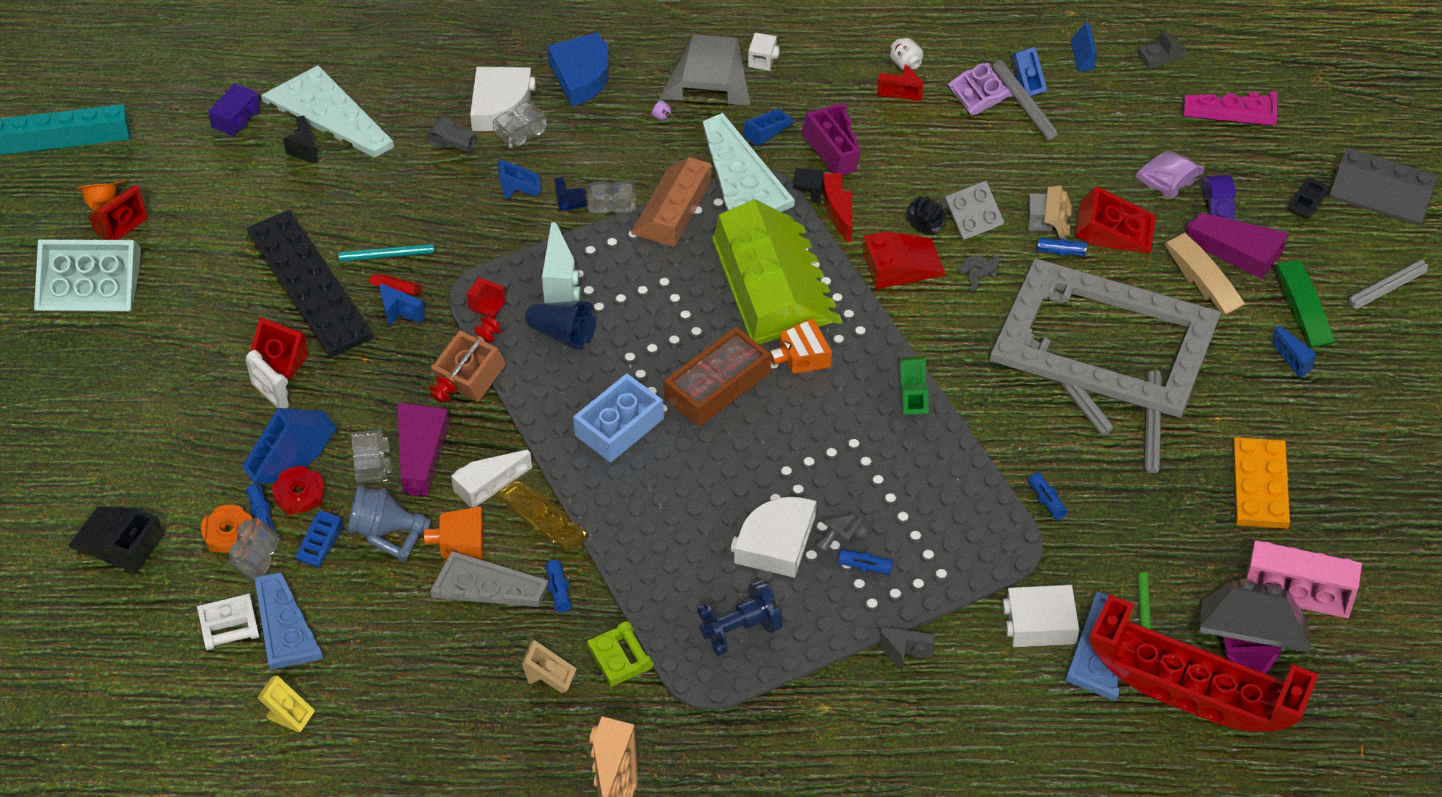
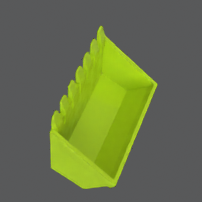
[712,199,843,345]

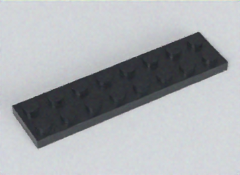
[246,210,373,359]

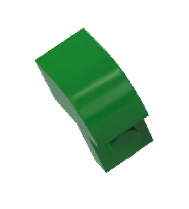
[899,356,929,415]

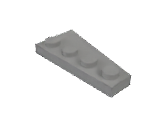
[430,551,549,607]

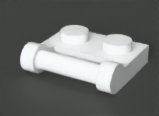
[246,350,289,408]
[197,594,259,650]

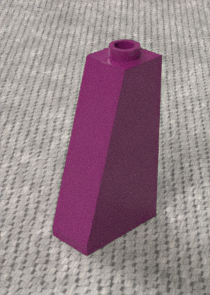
[1186,212,1288,279]
[397,403,450,496]

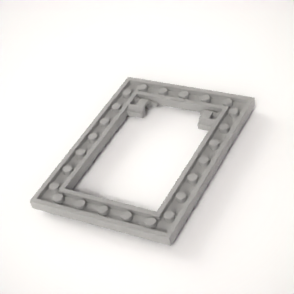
[990,258,1221,418]

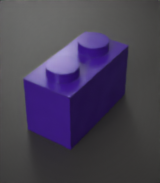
[208,83,260,137]

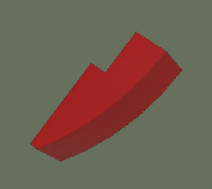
[823,173,853,242]

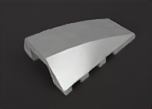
[660,35,750,106]

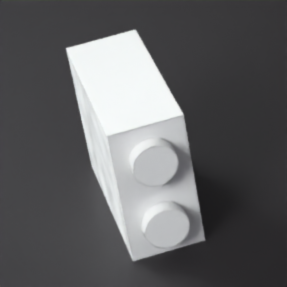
[1002,585,1079,647]

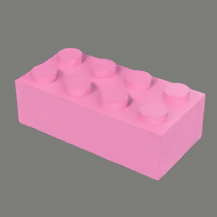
[1246,540,1362,619]

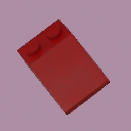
[1075,186,1156,254]
[863,231,945,289]

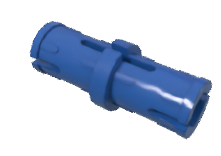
[1037,237,1087,257]
[1028,472,1068,520]
[246,484,275,535]
[838,548,893,576]
[545,560,572,612]

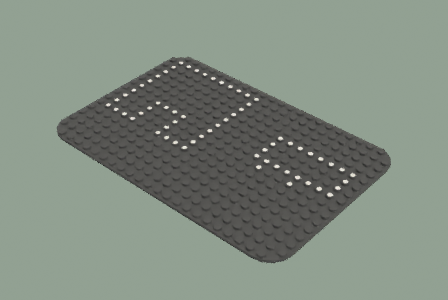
[449,169,1043,711]

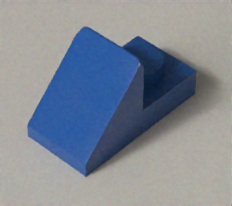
[1012,47,1047,96]
[497,159,541,200]
[379,284,425,326]

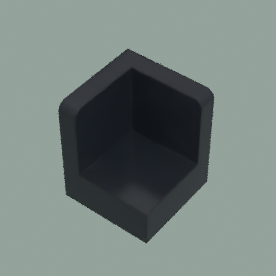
[793,168,823,204]

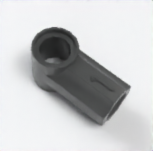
[427,117,477,152]

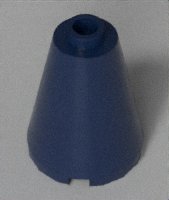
[525,301,596,350]

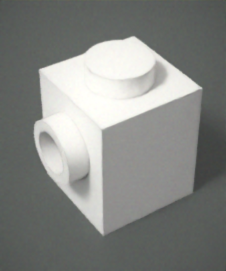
[748,33,780,71]

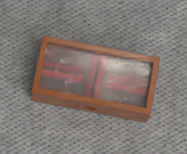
[664,327,771,427]

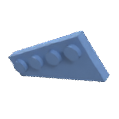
[255,572,323,670]
[1065,591,1119,702]

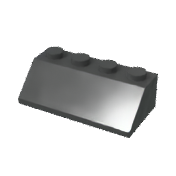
[1329,148,1439,226]

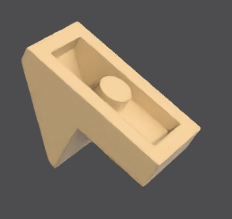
[522,640,577,693]

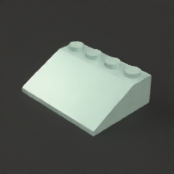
[34,240,141,312]

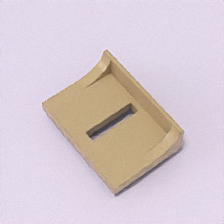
[1044,185,1072,240]

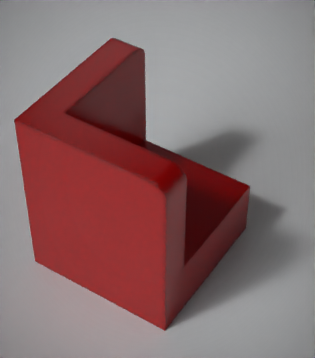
[467,277,506,319]

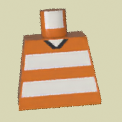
[769,318,832,374]

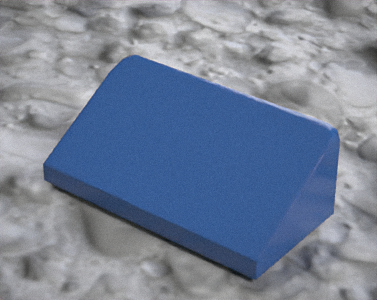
[1071,23,1097,71]

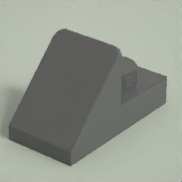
[1138,30,1188,69]
[880,627,935,671]

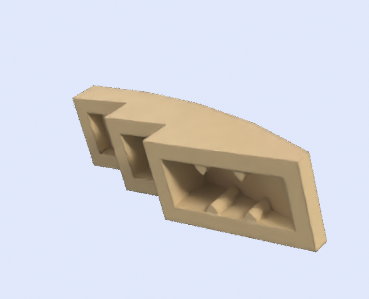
[1165,233,1245,317]

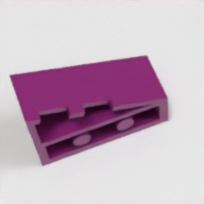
[802,103,861,176]

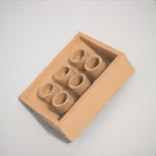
[590,717,638,797]

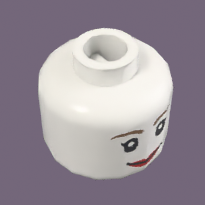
[890,38,923,71]

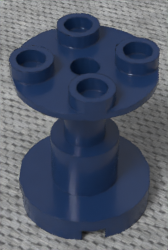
[697,580,783,656]

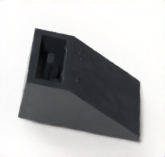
[69,507,164,574]

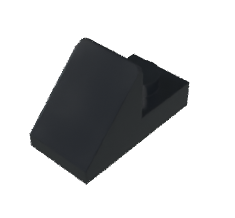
[283,115,318,163]

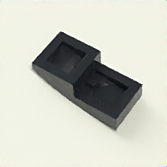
[1287,177,1330,219]

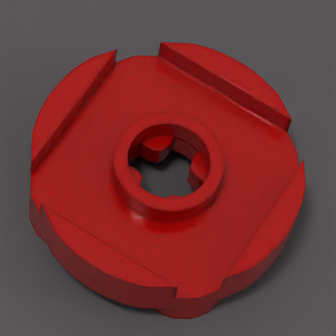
[272,466,325,515]

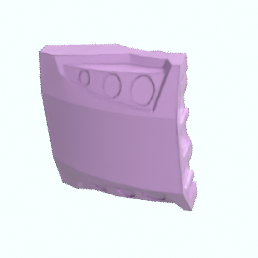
[948,62,1013,116]
[1136,151,1204,197]

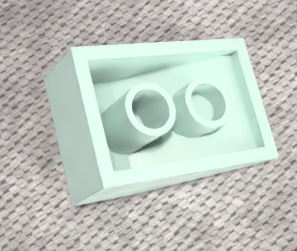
[542,222,580,303]

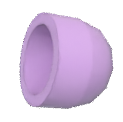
[651,100,671,120]

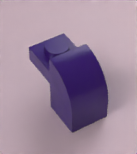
[1202,174,1236,220]

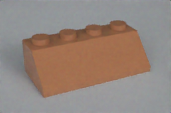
[631,157,711,247]

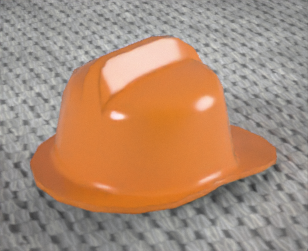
[76,179,127,210]

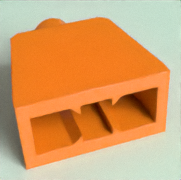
[424,507,483,560]

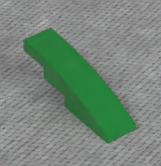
[1276,260,1335,349]

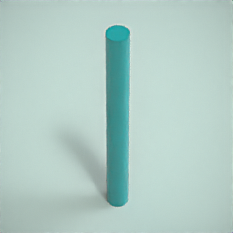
[338,244,435,262]

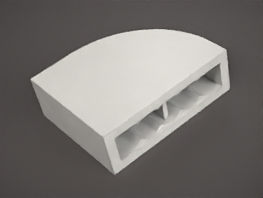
[470,67,536,131]
[731,497,817,578]

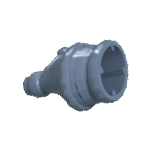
[347,485,430,562]

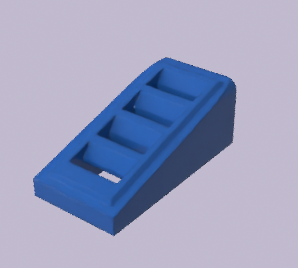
[743,109,794,146]
[1272,325,1316,378]
[295,510,343,568]

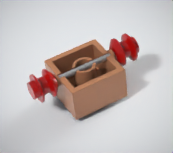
[429,317,506,403]

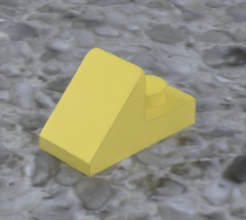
[257,676,315,732]

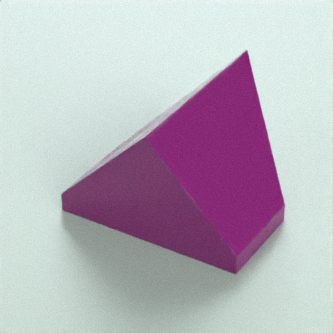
[1223,637,1281,674]

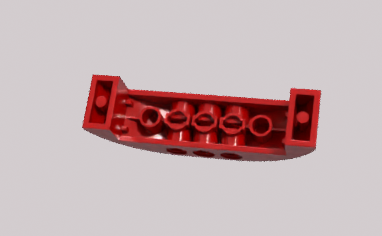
[1089,594,1319,732]

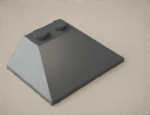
[1200,579,1310,652]

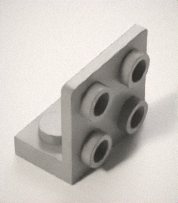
[937,181,1004,240]

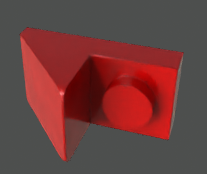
[877,64,924,102]

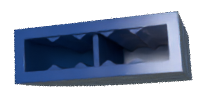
[547,32,609,106]
[242,408,336,484]

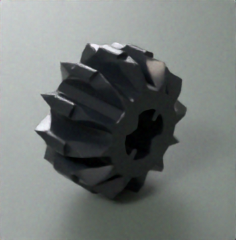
[906,196,947,235]

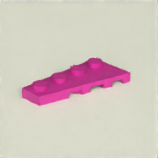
[1184,92,1277,125]

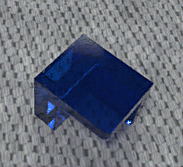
[554,177,587,211]

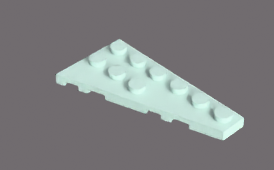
[261,66,394,158]
[703,113,795,212]

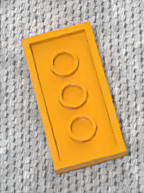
[1233,437,1290,529]

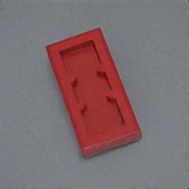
[369,274,423,295]

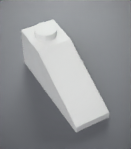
[451,450,532,508]

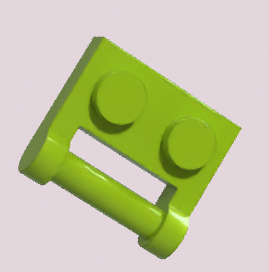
[587,621,654,687]

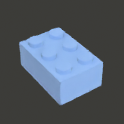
[573,373,664,463]

